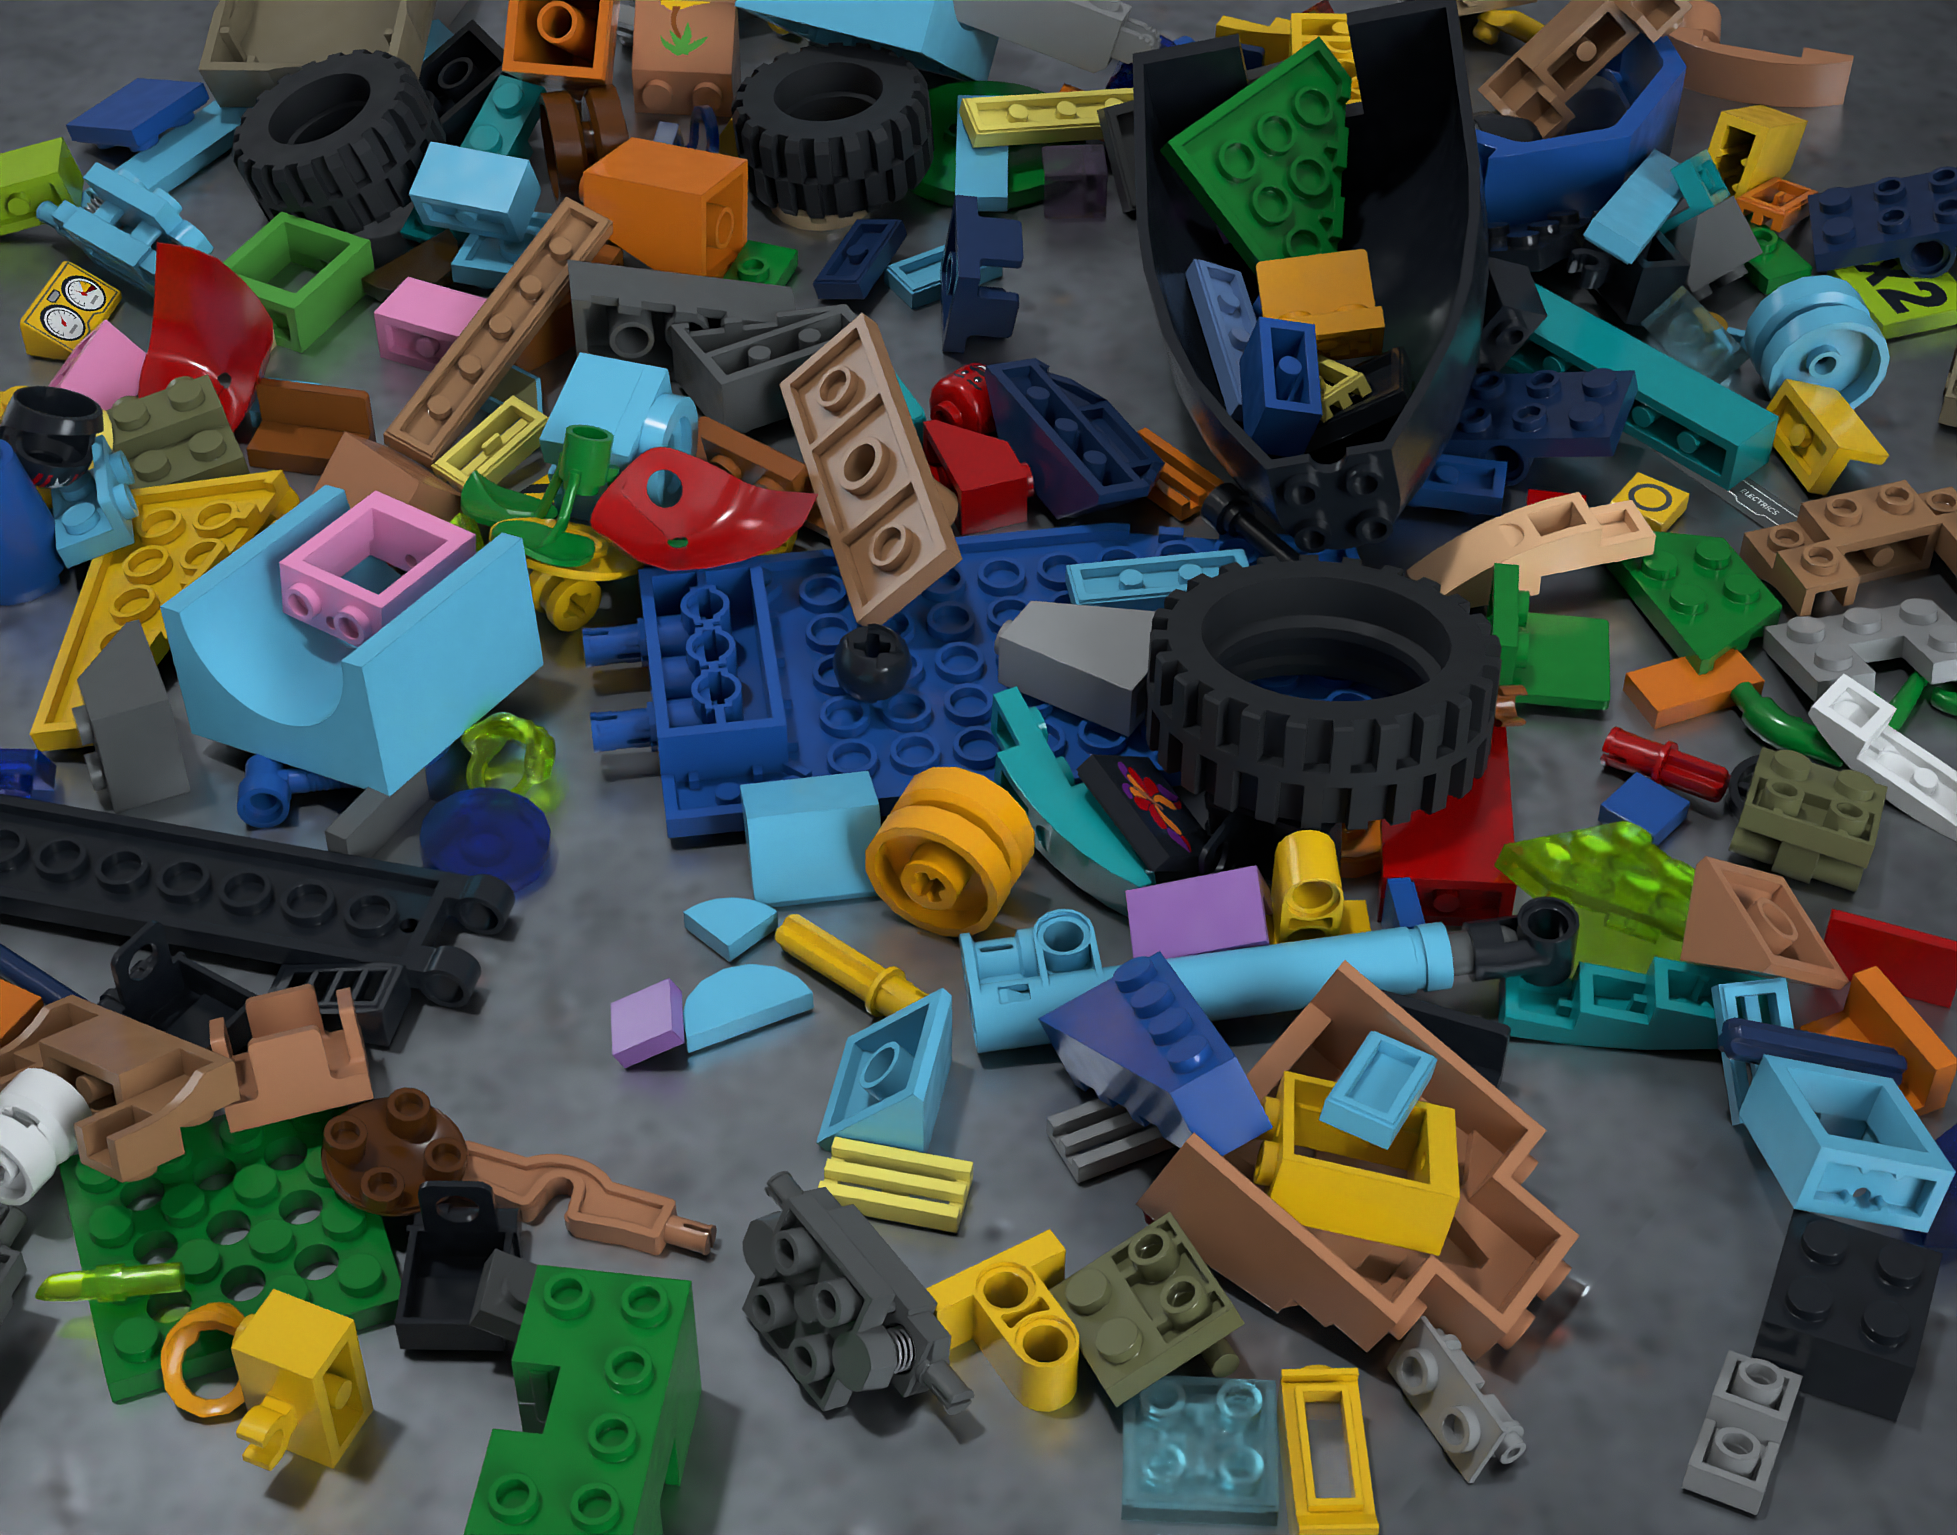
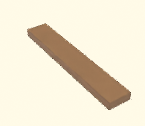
[383,197,613,471]

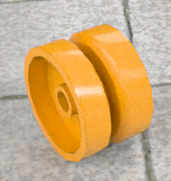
[865,767,1035,937]

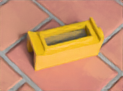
[1276,1365,1379,1535]

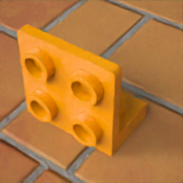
[1256,249,1385,361]

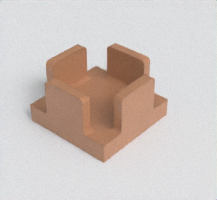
[209,984,374,1133]

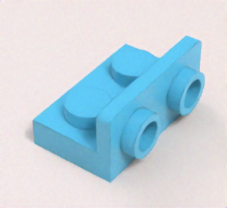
[51,435,139,568]

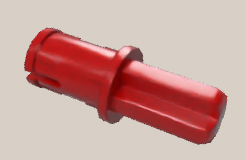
[1600,726,1731,803]

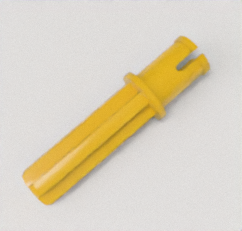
[775,914,929,1017]

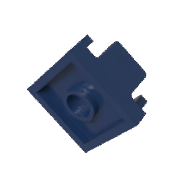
[940,195,1024,353]

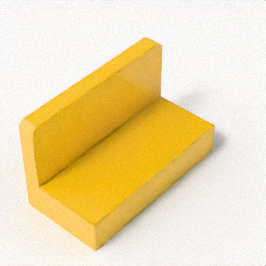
[1766,379,1889,496]

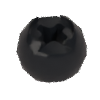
[832,623,912,704]

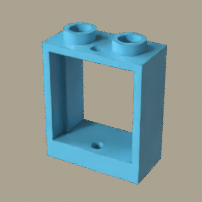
[1738,1054,1956,1233]

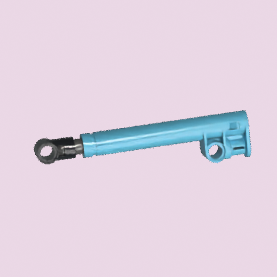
[959,897,1580,1054]

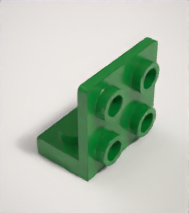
[1486,563,1610,710]

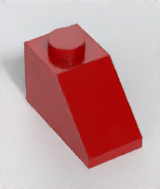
[923,420,1034,536]

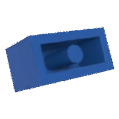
[1239,317,1323,457]

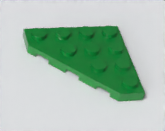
[1160,37,1352,277]

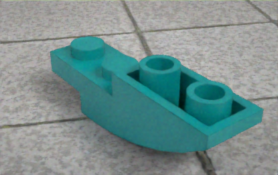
[400,74,547,245]
[990,686,1155,917]

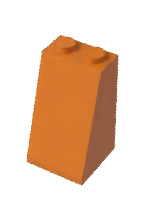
[502,0,620,101]

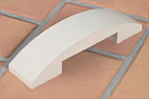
[1808,673,1957,841]

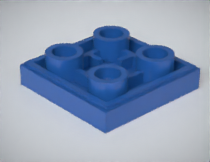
[66,78,210,152]

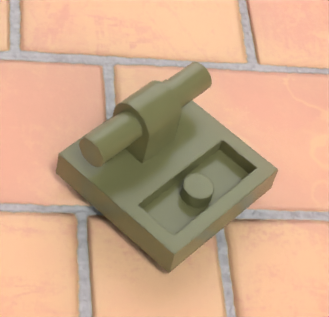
[1728,747,1888,892]
[1049,1212,1245,1407]

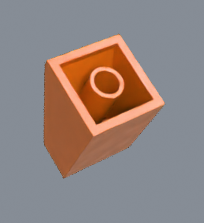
[579,137,748,278]

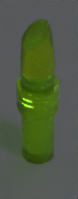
[35,1262,185,1303]

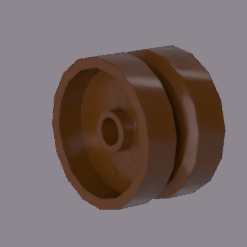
[539,83,629,207]

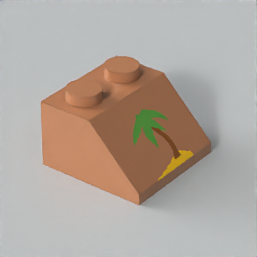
[631,0,742,117]

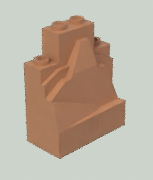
[1136,960,1580,1362]

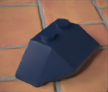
[984,358,1165,519]

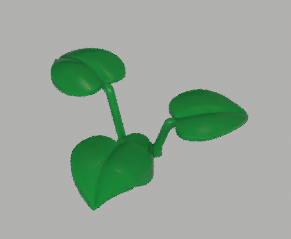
[460,425,688,567]

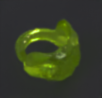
[461,712,556,807]

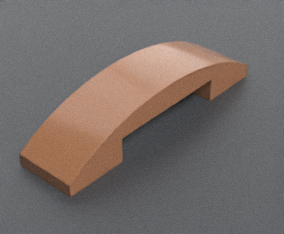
[1667,26,1854,107]

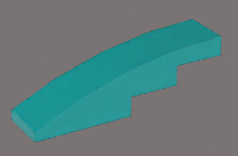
[1498,956,1789,1050]

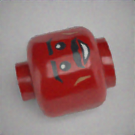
[929,363,997,436]

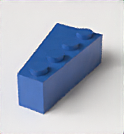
[1038,951,1273,1156]

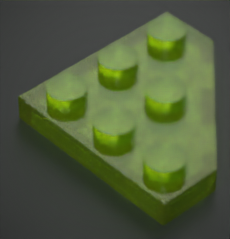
[1494,821,1695,944]

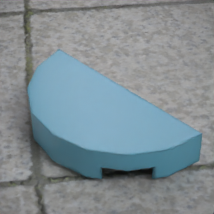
[683,964,814,1053]

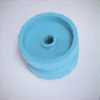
[1744,275,1890,410]

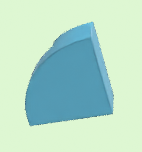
[683,897,778,962]

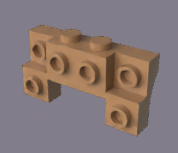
[1477,0,1693,139]
[1739,480,1957,617]
[0,995,241,1183]

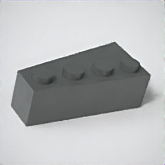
[567,260,796,382]

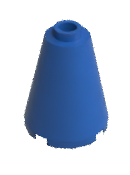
[0,439,70,606]

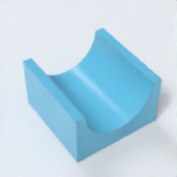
[735,0,999,81]
[160,485,544,797]

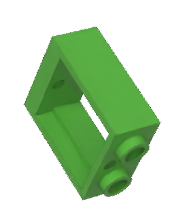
[223,211,375,353]

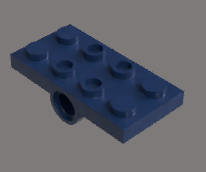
[1808,166,1957,279]
[1442,368,1638,486]

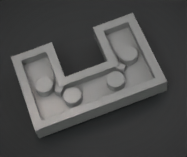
[1762,598,1957,703]

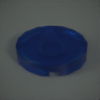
[419,787,551,893]

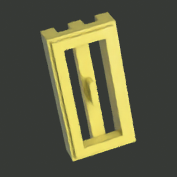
[1317,354,1372,422]
[431,395,549,493]
[818,1137,973,1233]

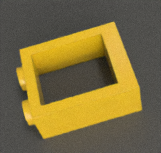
[1254,1070,1460,1256]

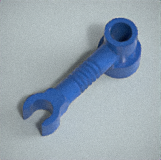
[237,754,357,828]

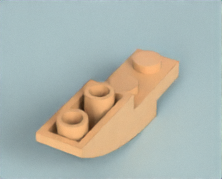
[1405,492,1656,608]

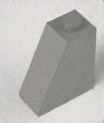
[994,601,1156,737]

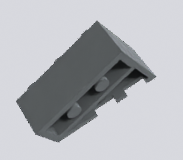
[671,304,857,434]

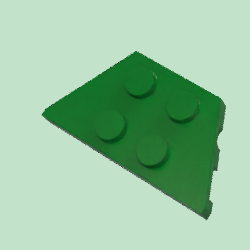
[1604,531,1782,675]

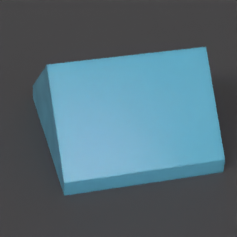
[740,771,881,908]
[816,988,952,1153]

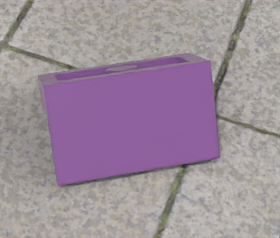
[1125,865,1273,959]

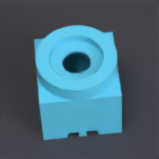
[539,352,698,521]

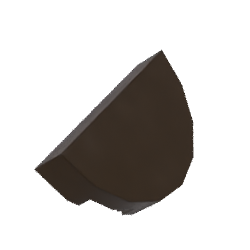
[361,228,459,302]

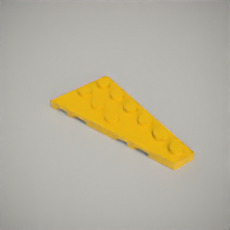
[30,470,290,752]

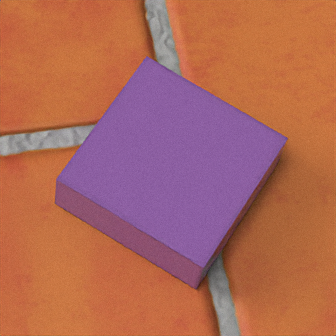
[611,978,685,1068]

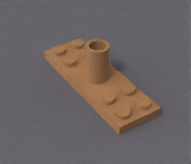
[779,313,962,627]

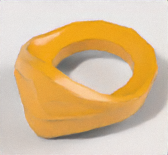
[161,1302,245,1418]

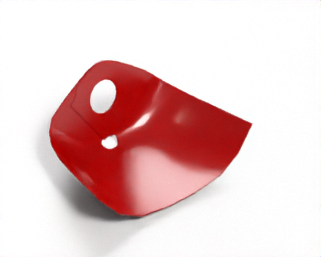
[138,242,273,432]
[590,447,818,571]

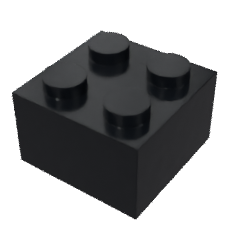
[1751,1209,1943,1422]

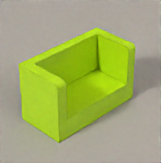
[0,137,84,236]

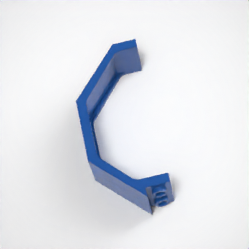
[1475,33,1687,226]

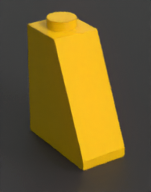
[1688,105,1808,206]

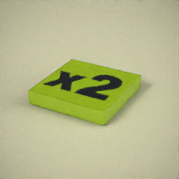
[1826,258,1957,340]

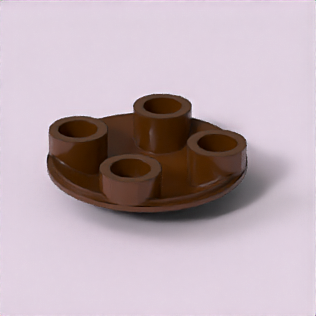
[321,1087,468,1217]

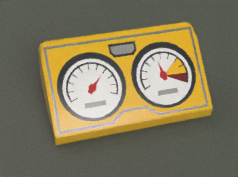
[20,261,122,361]

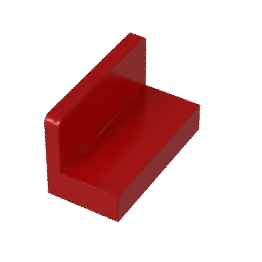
[1823,909,1957,1008]

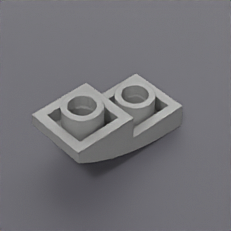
[1681,1350,1803,1515]

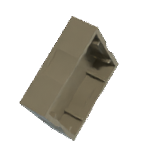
[198,0,437,107]

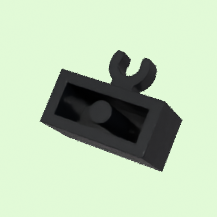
[1566,211,1691,326]

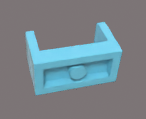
[409,141,541,243]

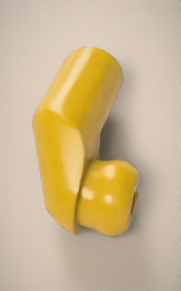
[1472,10,1545,45]

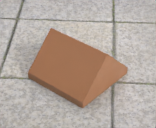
[311,431,464,523]
[1680,856,1849,990]

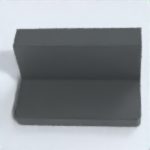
[325,767,470,869]

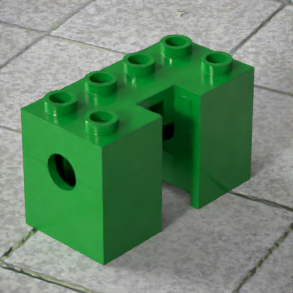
[464,1264,702,1535]

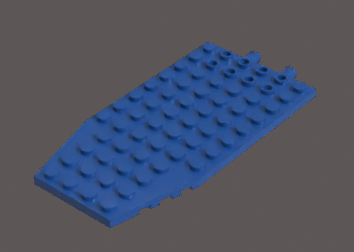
[582,523,1394,838]

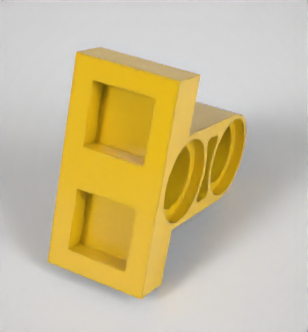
[1265,830,1371,945]
[926,1229,1079,1412]

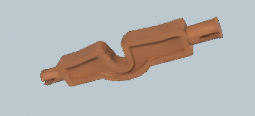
[453,1141,717,1256]

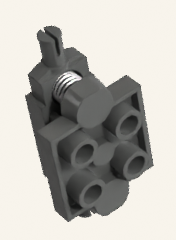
[742,1171,974,1415]

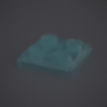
[1121,1376,1279,1526]

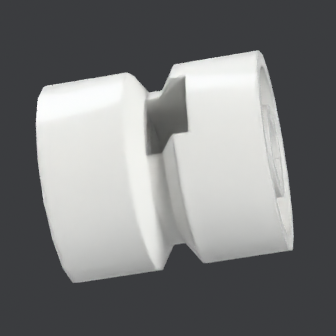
[0,1068,92,1206]

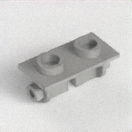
[1386,1316,1526,1483]

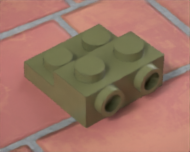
[106,374,250,490]

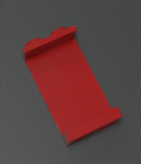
[1377,726,1518,926]

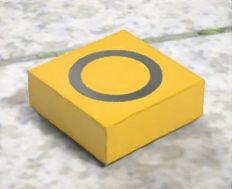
[1610,472,1690,532]

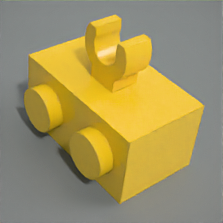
[231,1289,374,1471]

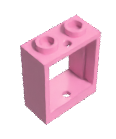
[279,490,476,647]

